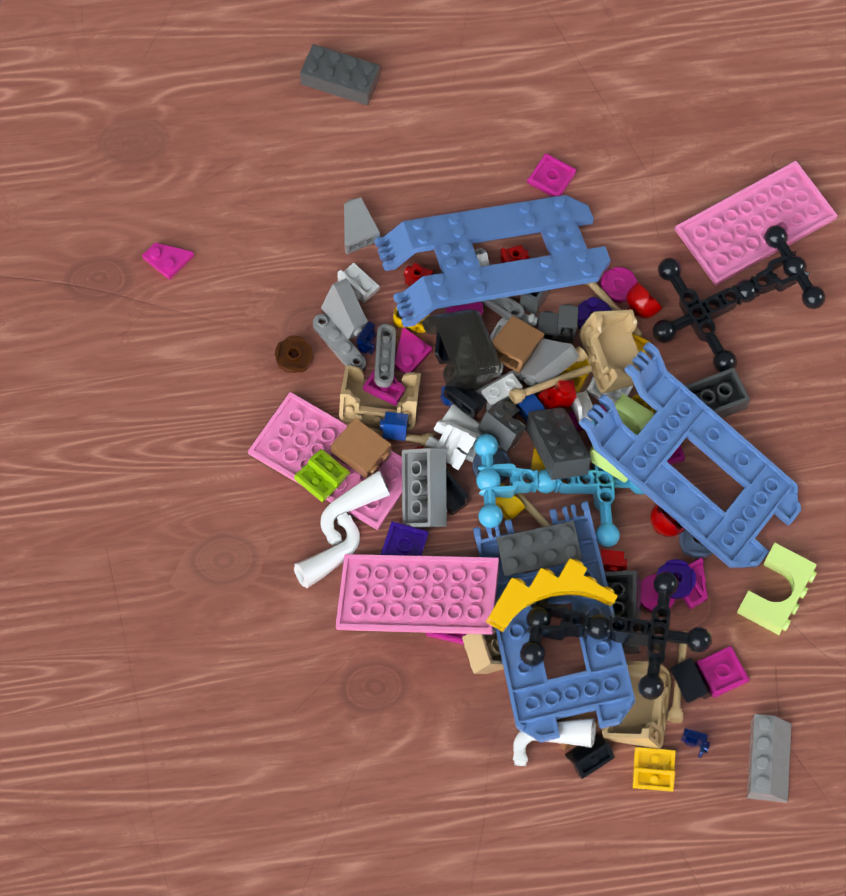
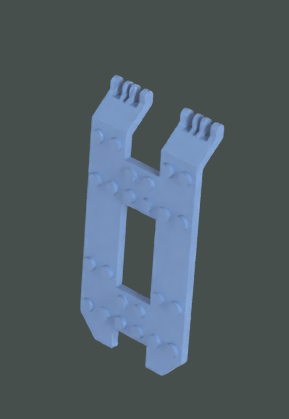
[374,195,611,327]
[579,342,801,568]
[473,501,635,743]

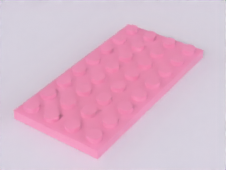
[674,161,838,286]
[248,392,402,530]
[335,554,500,634]

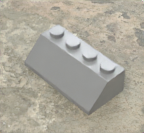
[402,448,447,527]
[747,714,792,803]

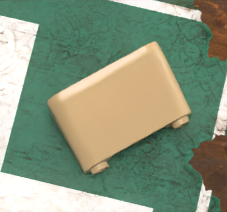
[580,310,640,393]
[339,365,421,430]
[602,661,672,749]

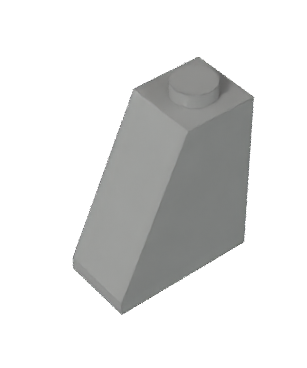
[344,197,380,255]
[321,278,368,340]
[520,339,579,387]

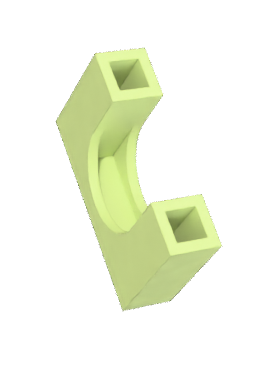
[588,394,655,483]
[737,543,817,635]

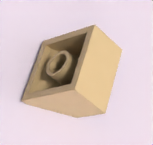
[462,628,504,674]

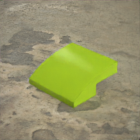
[294,449,350,503]

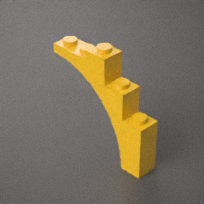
[485,558,618,632]

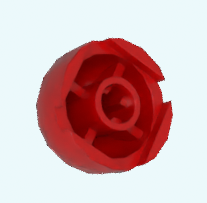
[626,282,662,319]
[650,504,685,537]

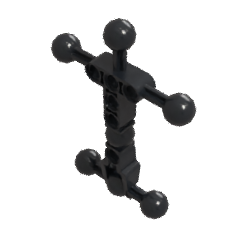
[652,225,826,372]
[520,572,712,700]

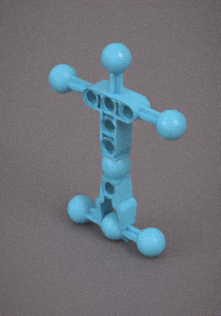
[474,420,645,548]

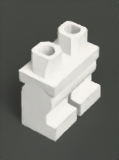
[425,420,478,470]

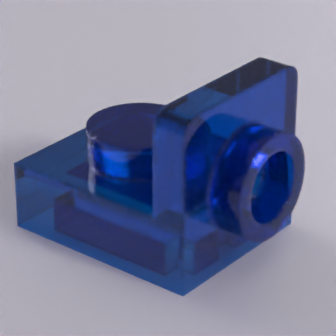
[357,321,376,355]
[681,728,710,758]

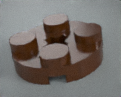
[275,336,313,373]

